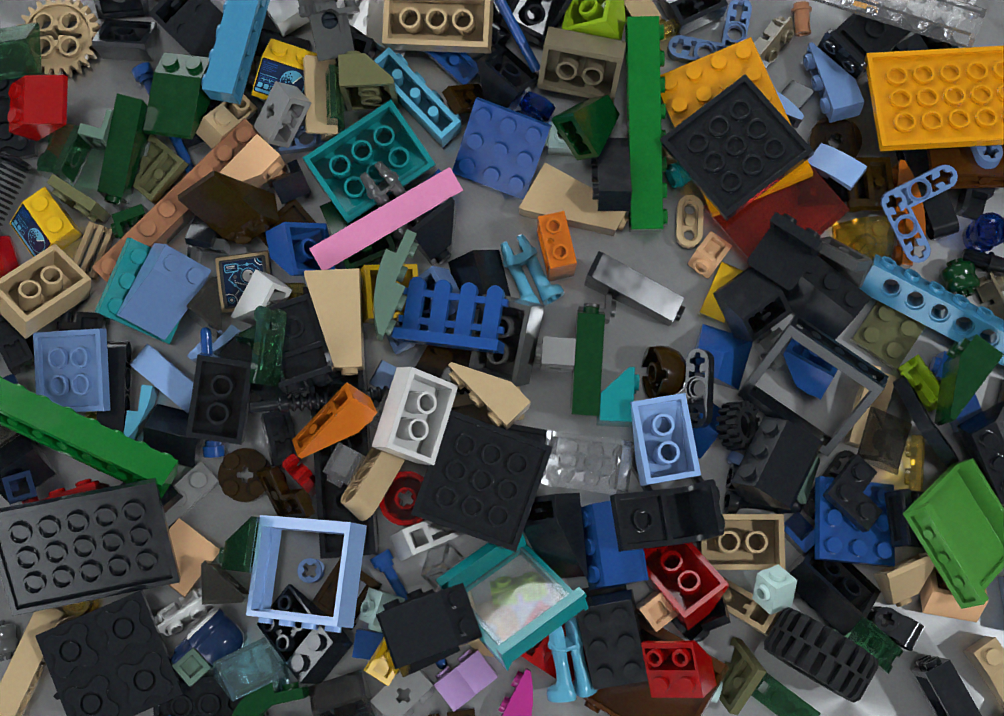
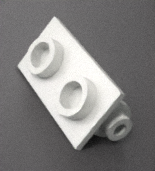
[154,587,214,637]

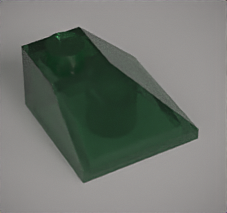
[219,516,260,573]

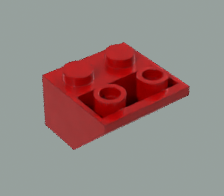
[641,641,717,698]

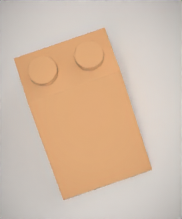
[219,134,288,190]

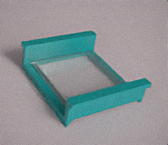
[435,533,589,671]

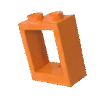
[536,211,577,282]

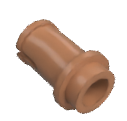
[791,1,812,37]

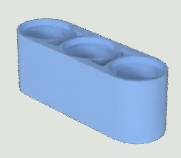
[130,344,193,413]

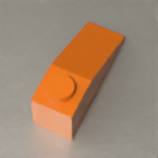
[292,382,377,459]

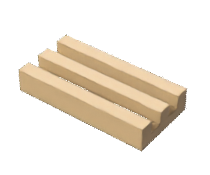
[73,221,114,280]

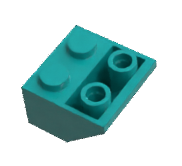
[596,367,640,427]

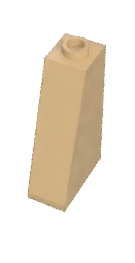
[519,163,629,236]
[304,268,365,375]

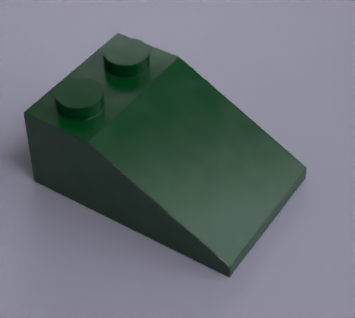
[143,52,211,139]
[934,334,1004,426]

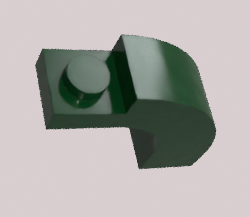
[232,679,309,716]

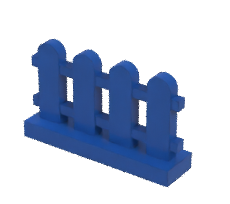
[392,277,509,355]

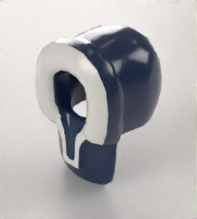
[171,607,245,670]

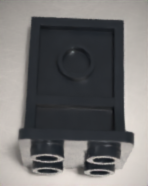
[817,0,913,81]
[258,293,338,396]
[610,479,725,552]

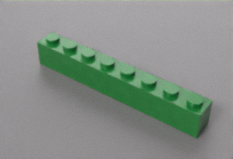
[625,16,668,232]
[0,376,178,499]

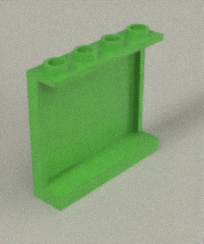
[903,458,1004,609]

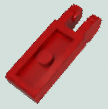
[282,454,316,497]

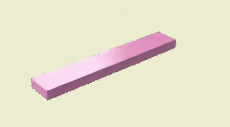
[309,167,463,270]

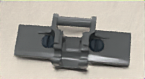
[298,0,360,62]

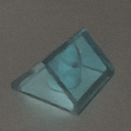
[213,637,284,702]

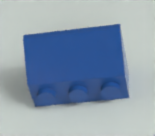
[581,501,649,590]

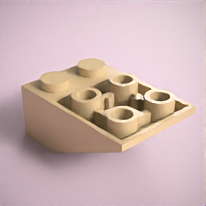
[448,362,531,430]

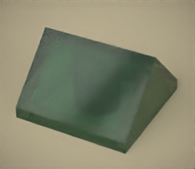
[0,22,42,80]

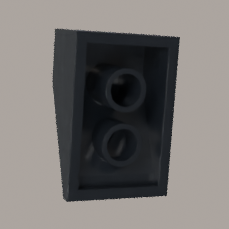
[499,0,572,48]
[376,583,482,669]

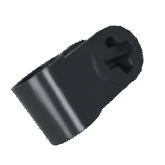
[866,606,924,651]

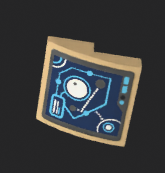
[215,250,273,313]

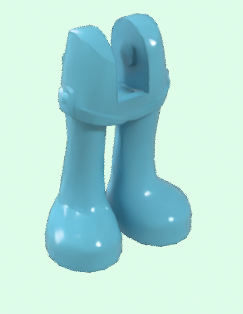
[500,234,565,305]
[547,617,598,703]

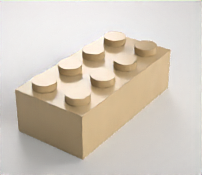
[382,0,494,54]

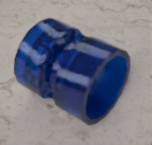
[516,91,556,122]
[962,212,1004,253]

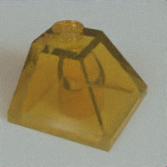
[832,216,894,259]

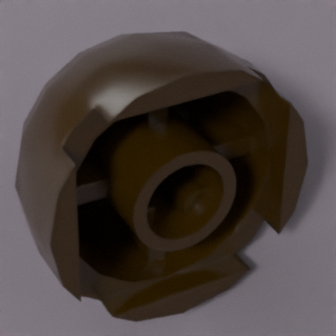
[642,346,686,399]

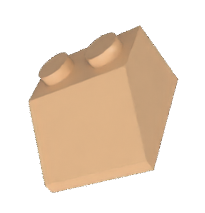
[920,566,988,622]

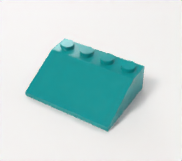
[303,100,436,224]

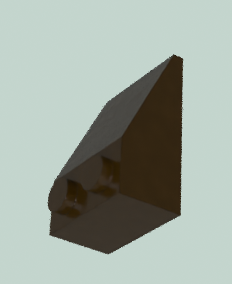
[178,170,279,245]

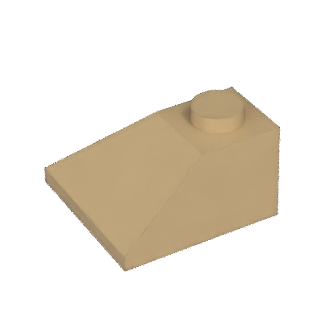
[873,552,935,607]

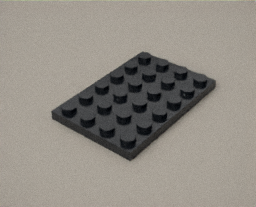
[0,478,180,616]

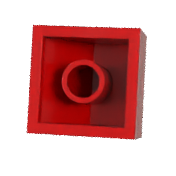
[7,75,68,141]

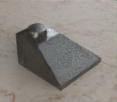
[857,407,912,475]

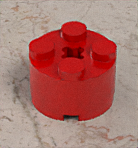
[379,471,425,527]

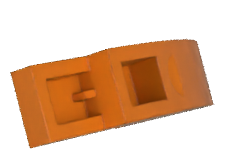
[891,160,926,269]

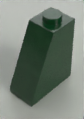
[551,95,620,160]

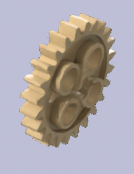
[15,0,101,78]

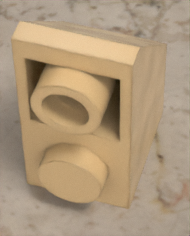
[196,94,258,149]

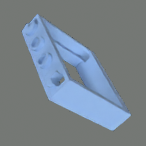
[246,515,367,633]

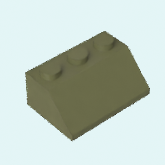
[338,51,400,112]

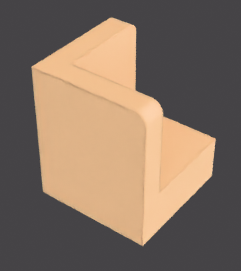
[636,591,677,632]

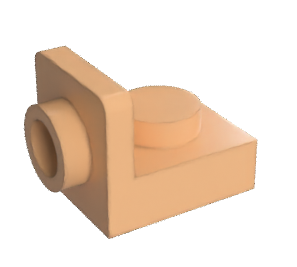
[687,231,732,279]

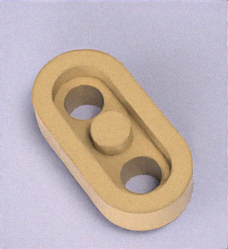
[675,195,704,249]

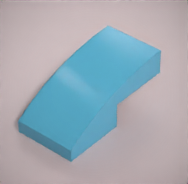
[124,385,159,440]

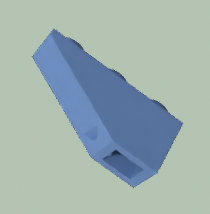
[803,42,864,123]

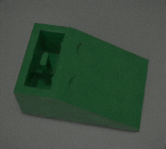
[320,201,397,269]

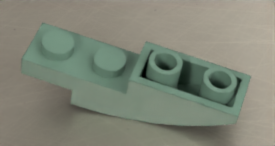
[373,229,419,342]

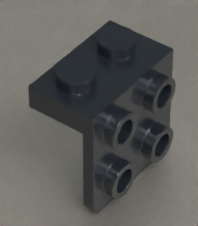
[747,212,822,291]

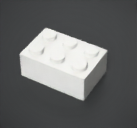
[371,367,458,465]

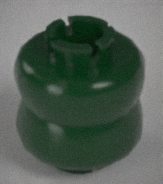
[941,258,980,298]

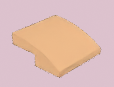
[169,518,221,598]

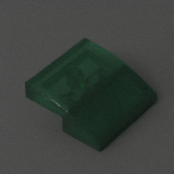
[325,64,345,134]

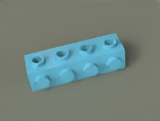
[374,47,462,148]

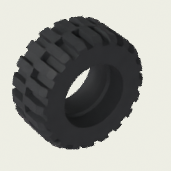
[764,607,879,703]

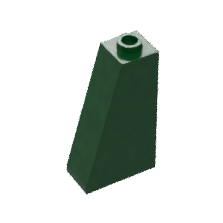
[97,93,150,205]
[570,306,605,416]

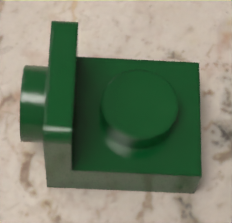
[111,204,148,239]

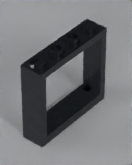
[737,314,889,457]

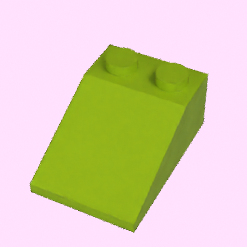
[562,0,626,40]

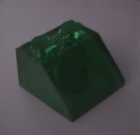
[36,124,92,187]

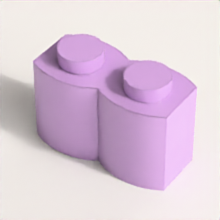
[434,649,498,712]

